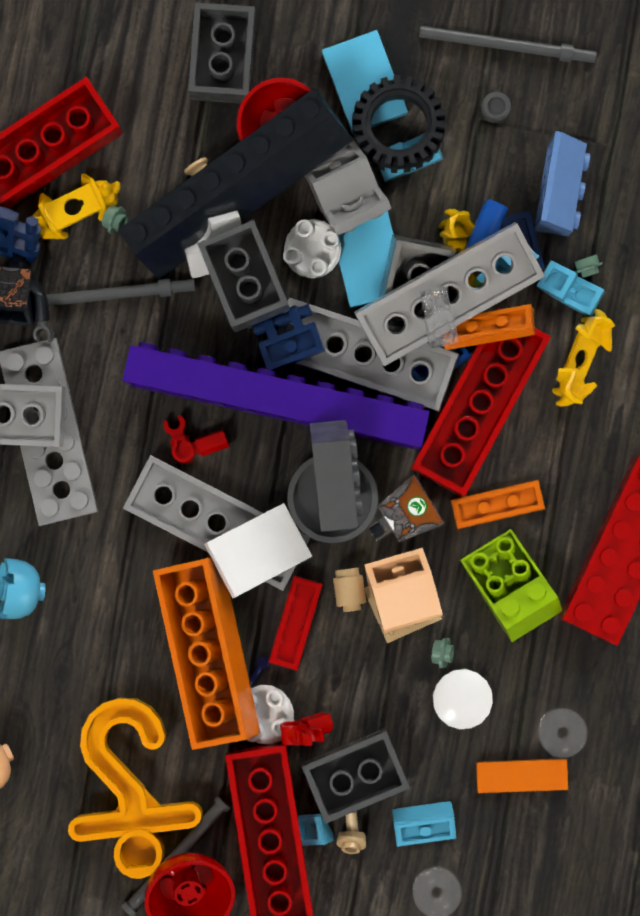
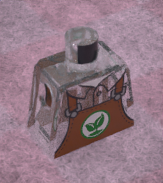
[368,474,445,542]

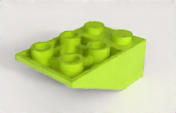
[460,529,563,642]

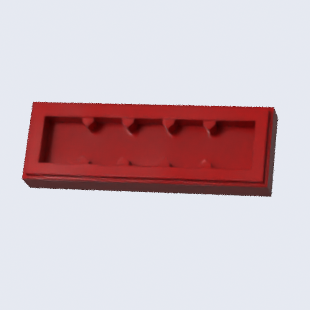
[268,575,323,671]

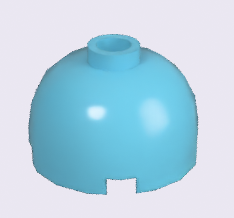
[0,558,45,619]

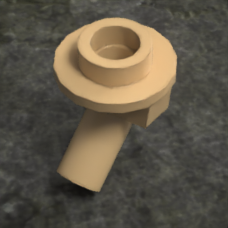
[336,811,366,854]

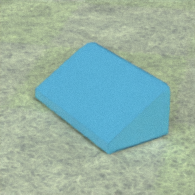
[392,801,456,847]

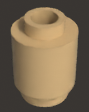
[333,568,366,612]

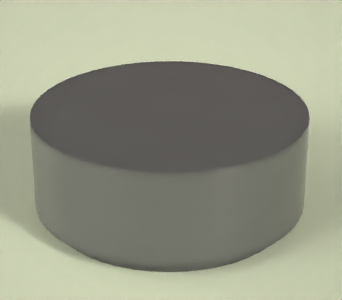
[481,92,511,123]

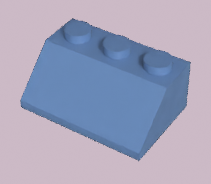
[534,131,590,237]

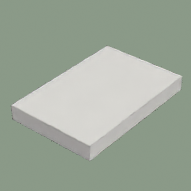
[204,503,312,598]

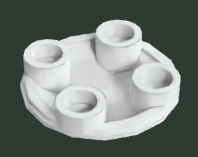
[283,219,342,279]
[432,669,493,729]
[247,685,294,745]

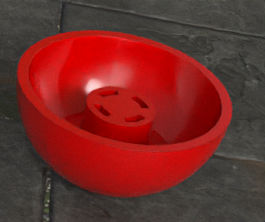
[237,78,311,141]
[144,853,236,916]

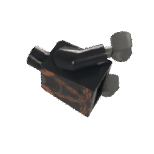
[0,257,54,343]

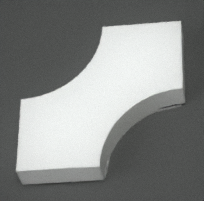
[185,210,242,279]

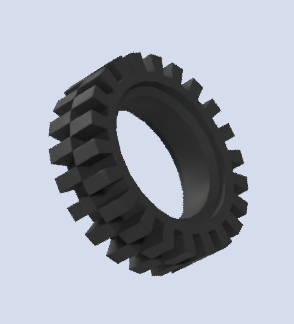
[352,75,446,173]

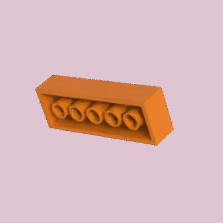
[153,557,261,750]

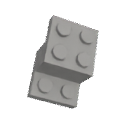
[305,133,392,235]

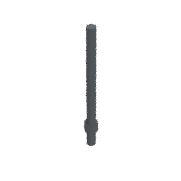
[419,25,597,63]
[46,278,196,306]

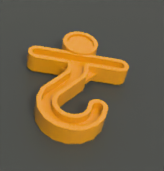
[68,697,203,879]

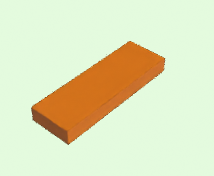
[443,304,535,350]
[450,480,545,529]
[476,758,568,793]

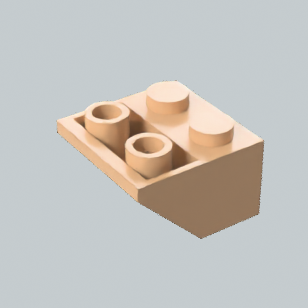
[364,548,443,633]

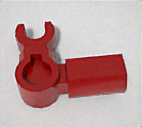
[163,415,230,465]
[280,712,333,746]

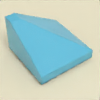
[298,814,335,846]

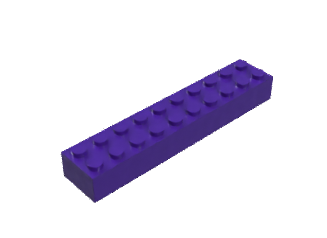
[122,342,430,450]

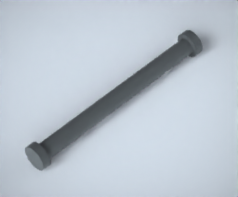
[121,796,231,916]

